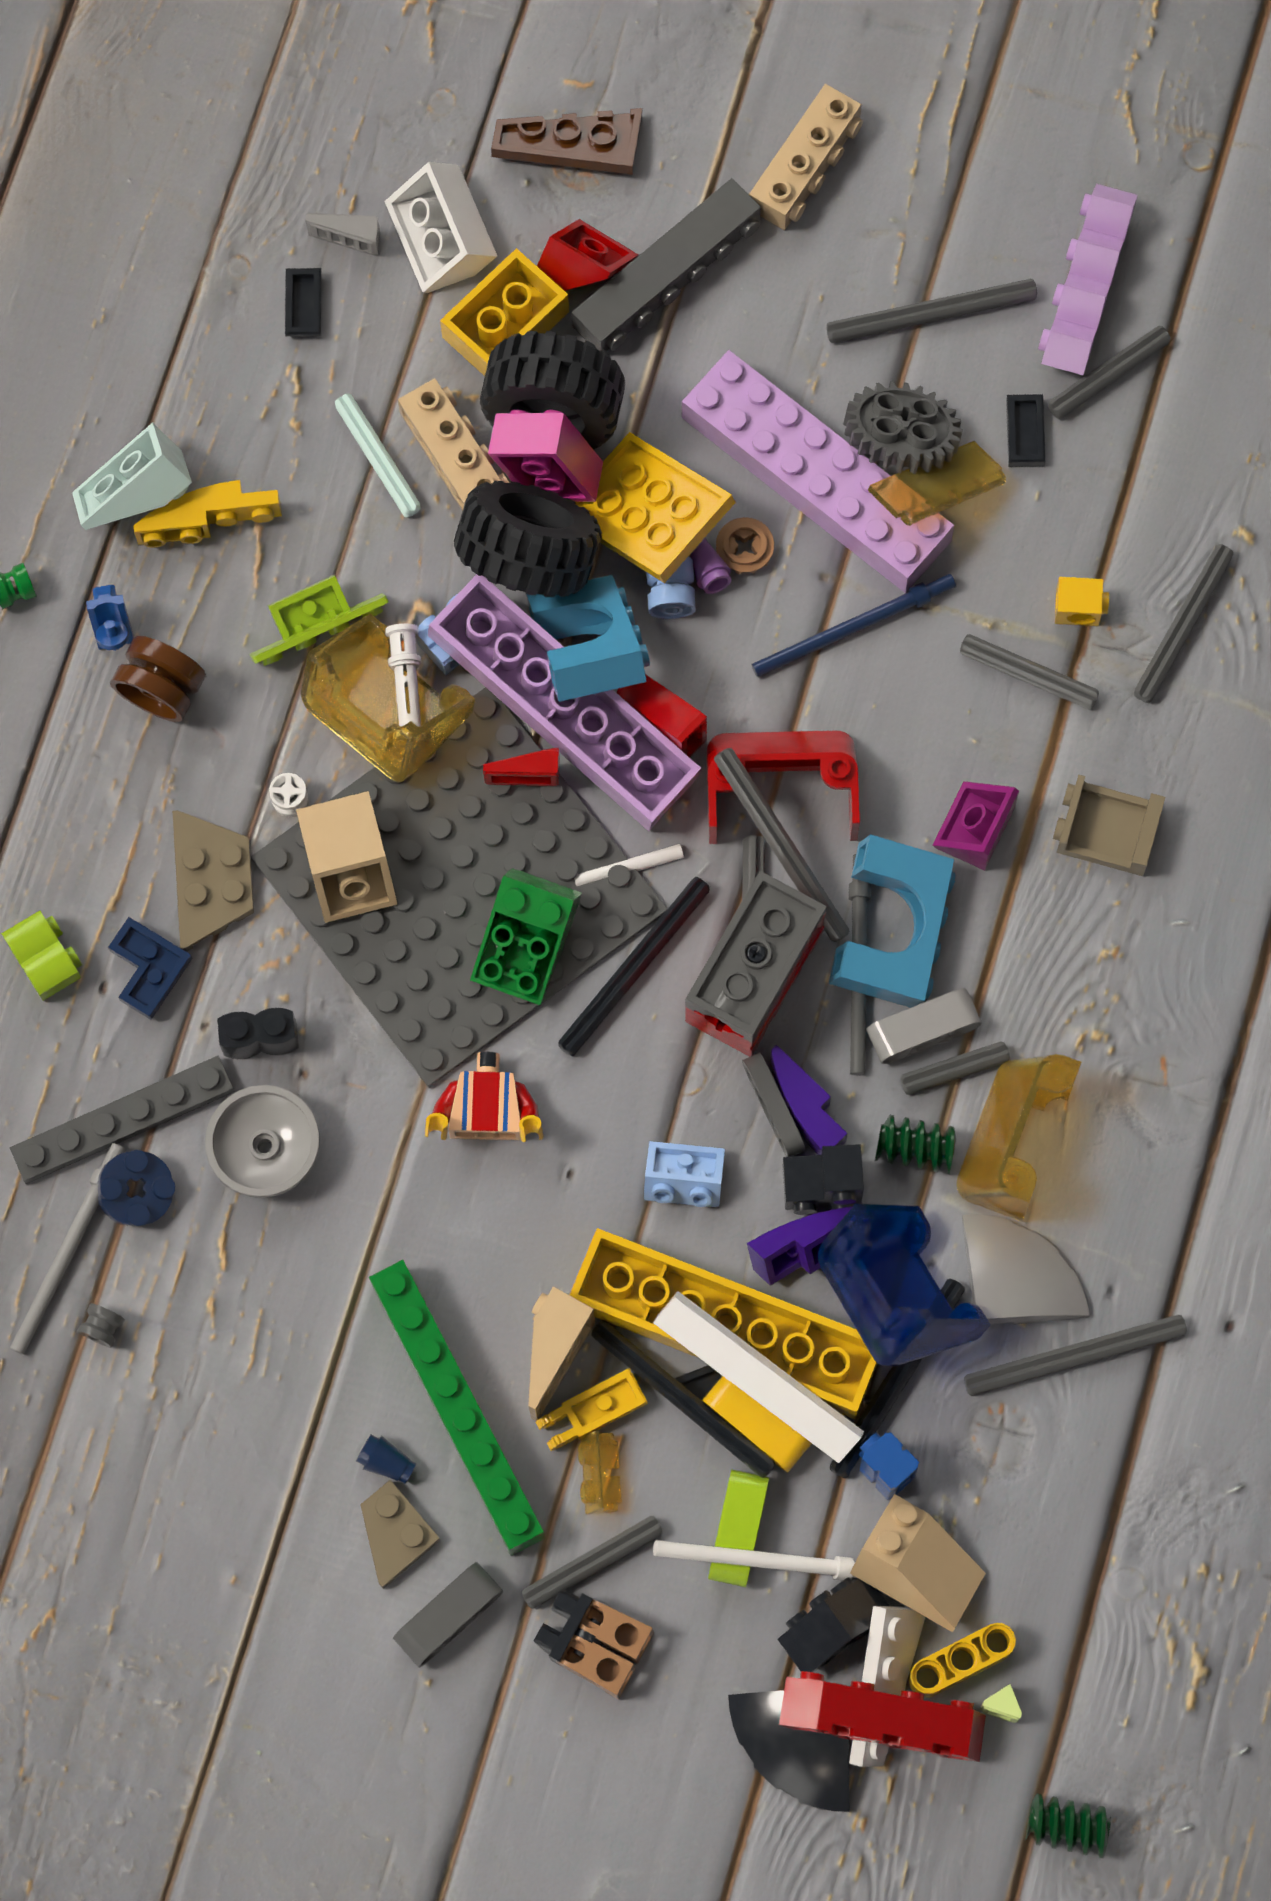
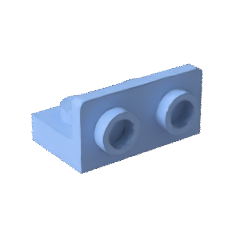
[644,1141,725,1207]

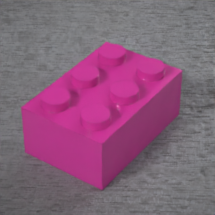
[488,410,603,502]

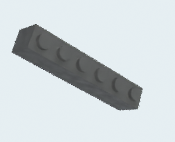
[571,178,761,352]

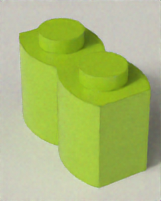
[1,910,82,1001]

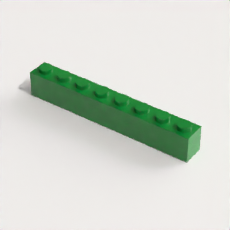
[369,1260,545,1556]

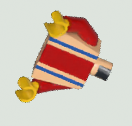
[425,1051,544,1142]

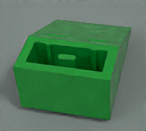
[470,868,582,1005]

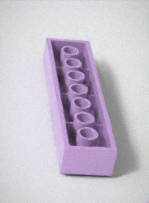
[682,350,954,594]
[428,574,701,831]

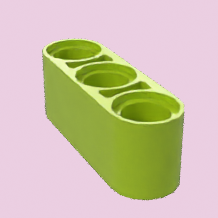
[708,1469,769,1587]

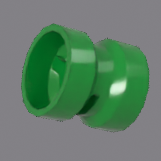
[0,563,37,610]

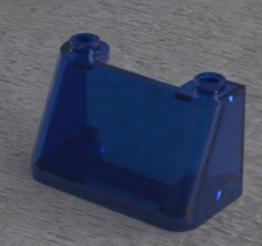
[818,1204,991,1366]

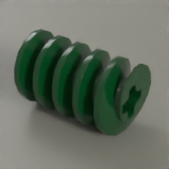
[874,1114,956,1175]
[1025,1793,1111,1858]

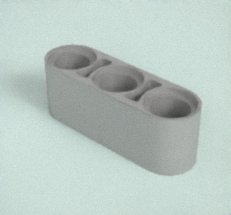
[866,988,982,1064]

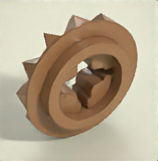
[716,517,774,575]

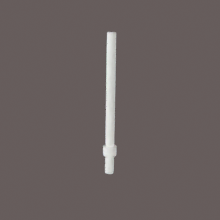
[653,1540,857,1580]

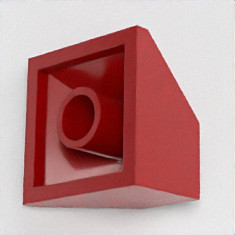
[537,219,639,291]

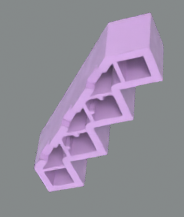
[1038,184,1138,375]

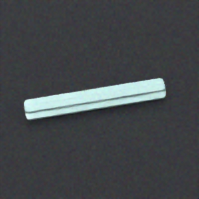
[335,393,421,518]

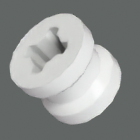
[269,773,309,817]

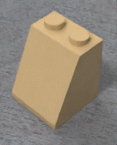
[296,791,397,923]

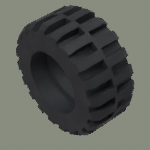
[480,331,625,450]
[454,481,602,597]

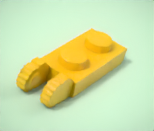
[536,1368,648,1451]

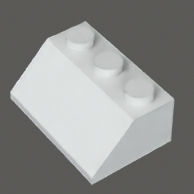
[384,162,497,293]

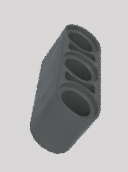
[393,1562,503,1668]

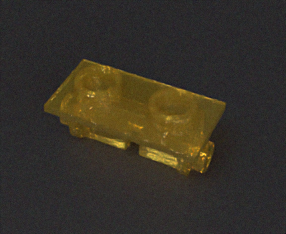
[578,1431,622,1514]

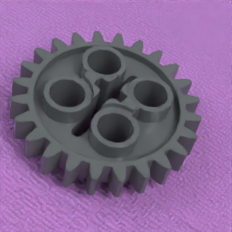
[843,381,963,474]

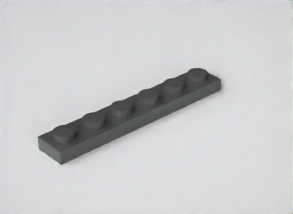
[9,1055,235,1184]

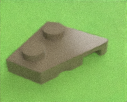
[360,1480,440,1589]

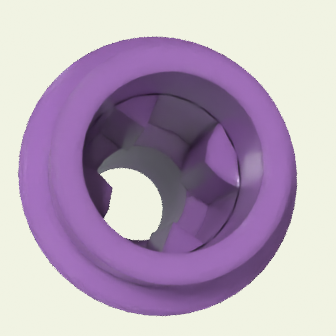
[689,538,731,594]

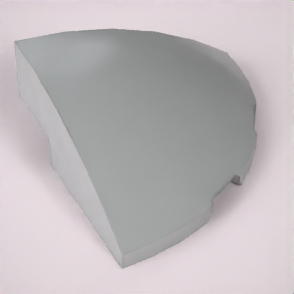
[962,1214,1090,1326]

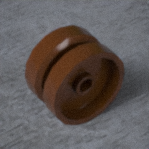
[110,636,206,722]

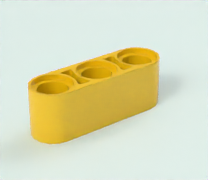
[702,1376,812,1473]
[909,1623,1016,1698]

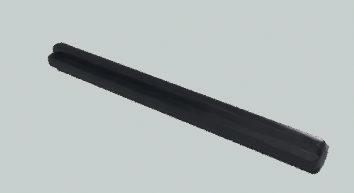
[558,877,710,1056]
[830,1278,965,1478]
[591,1320,775,1478]

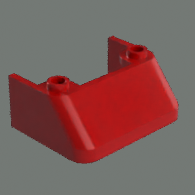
[707,730,860,844]

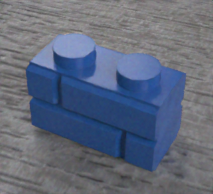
[858,1432,919,1500]

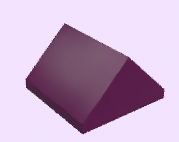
[933,781,1019,871]

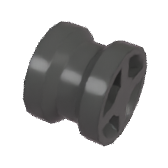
[77,1303,125,1348]

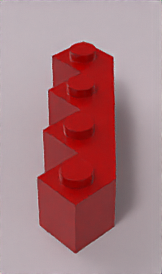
[779,1671,986,1762]

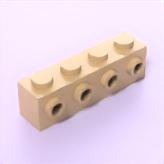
[749,84,863,230]
[398,378,509,511]

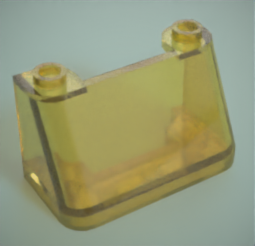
[301,613,475,782]
[956,1054,1082,1222]

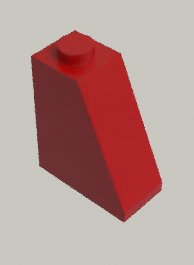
[616,674,707,758]

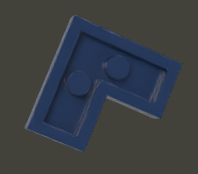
[108,917,193,1020]

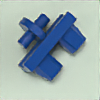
[86,585,134,651]

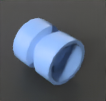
[646,557,696,619]

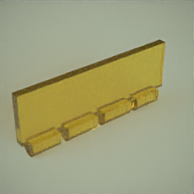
[868,441,1006,526]

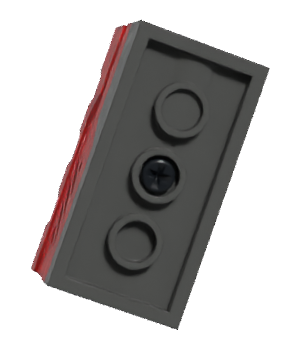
[685,871,827,1057]

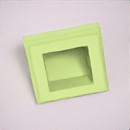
[980,1684,1022,1723]

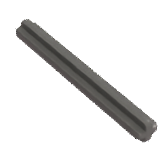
[1134,544,1233,703]

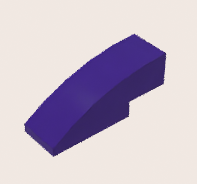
[771,1045,848,1155]
[747,1205,871,1286]

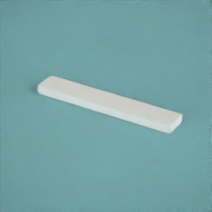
[653,1291,864,1463]

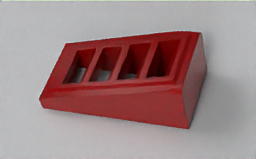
[483,748,560,786]

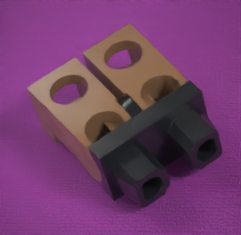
[534,1591,654,1700]

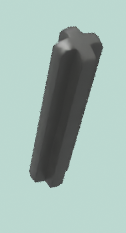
[900,1041,1010,1095]

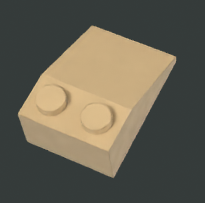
[528,1286,595,1421]
[850,1494,986,1632]

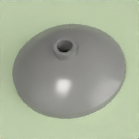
[205,1085,320,1198]

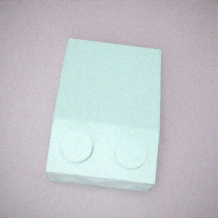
[72,422,192,530]

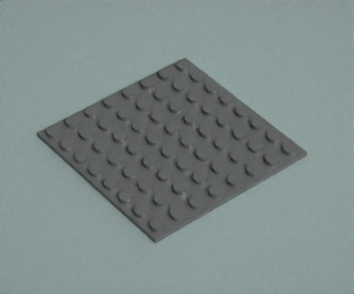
[251,687,667,1088]

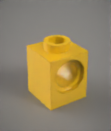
[1054,577,1109,626]

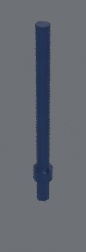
[751,574,956,677]

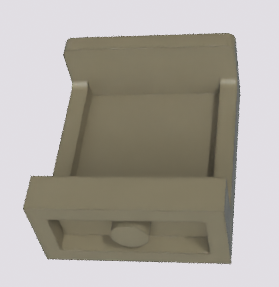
[1053,774,1166,876]

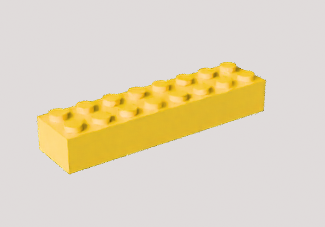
[570,1228,885,1419]

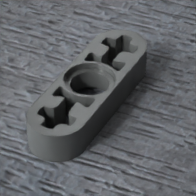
[742,1052,805,1157]

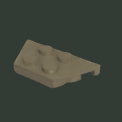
[172,810,254,952]

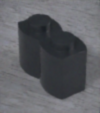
[217,1008,299,1059]

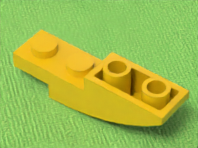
[133,480,282,548]

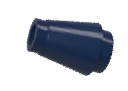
[356,1434,416,1484]

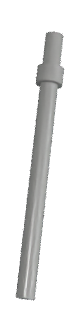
[10,1143,126,1355]

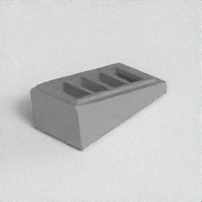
[306,213,380,255]

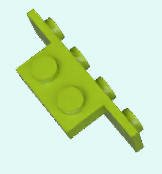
[249,575,389,666]

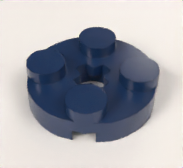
[97,1150,176,1227]

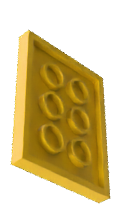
[575,432,736,583]

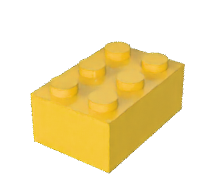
[440,248,569,376]

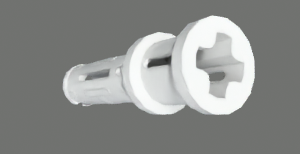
[385,623,423,739]

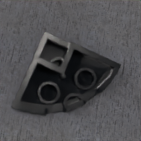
[728,1691,850,1812]

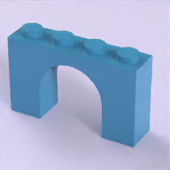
[526,575,650,702]
[829,834,956,1008]

